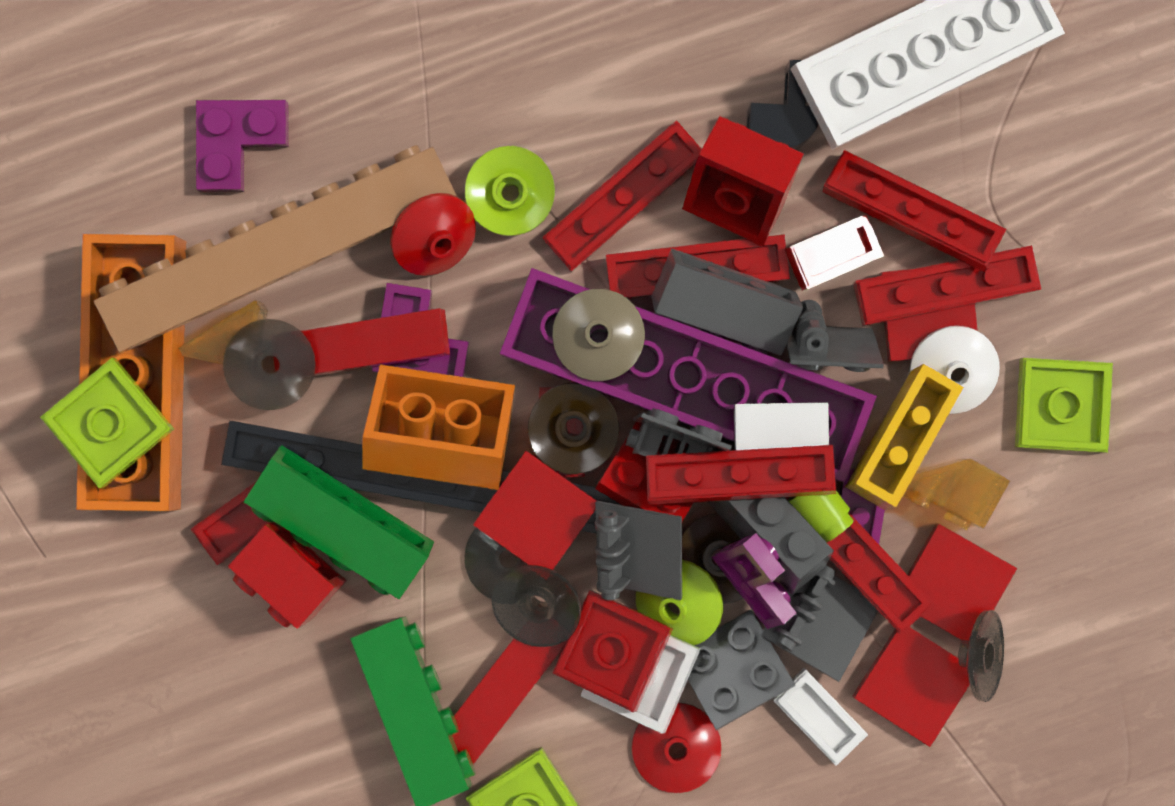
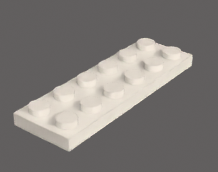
[791,0,1065,150]

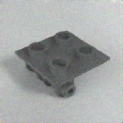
[786,300,884,372]
[625,408,731,457]
[595,501,682,600]
[761,566,878,682]
[688,610,796,731]

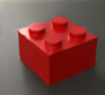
[682,116,804,246]
[228,522,347,629]

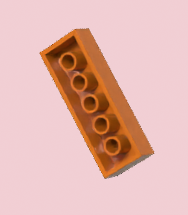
[76,234,187,511]

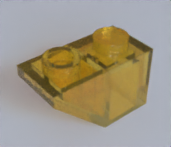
[904,458,1010,531]

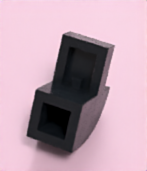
[746,60,819,150]

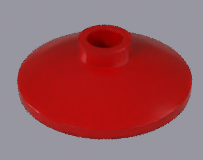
[390,193,476,276]
[632,702,722,793]

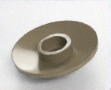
[552,289,645,381]

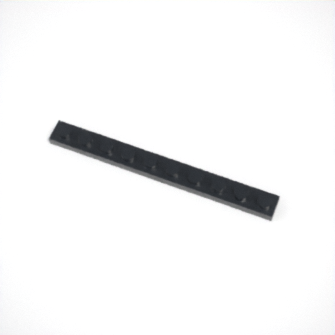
[221,420,621,533]

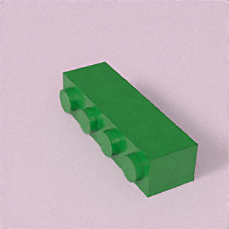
[244,445,434,600]
[350,616,476,806]

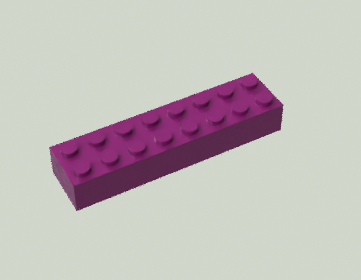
[500,268,877,482]

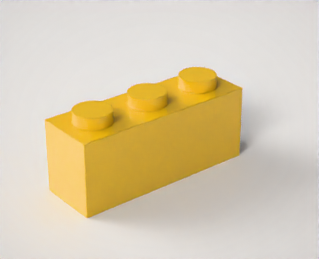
[845,364,964,510]

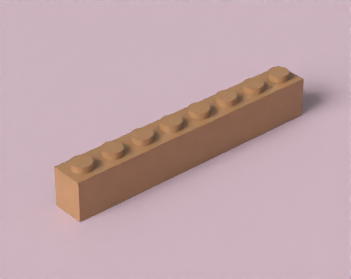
[94,145,457,354]

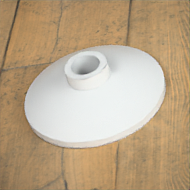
[909,326,1000,414]

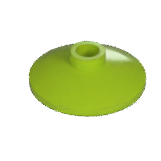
[465,146,555,236]
[636,560,723,645]

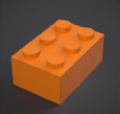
[362,364,515,490]

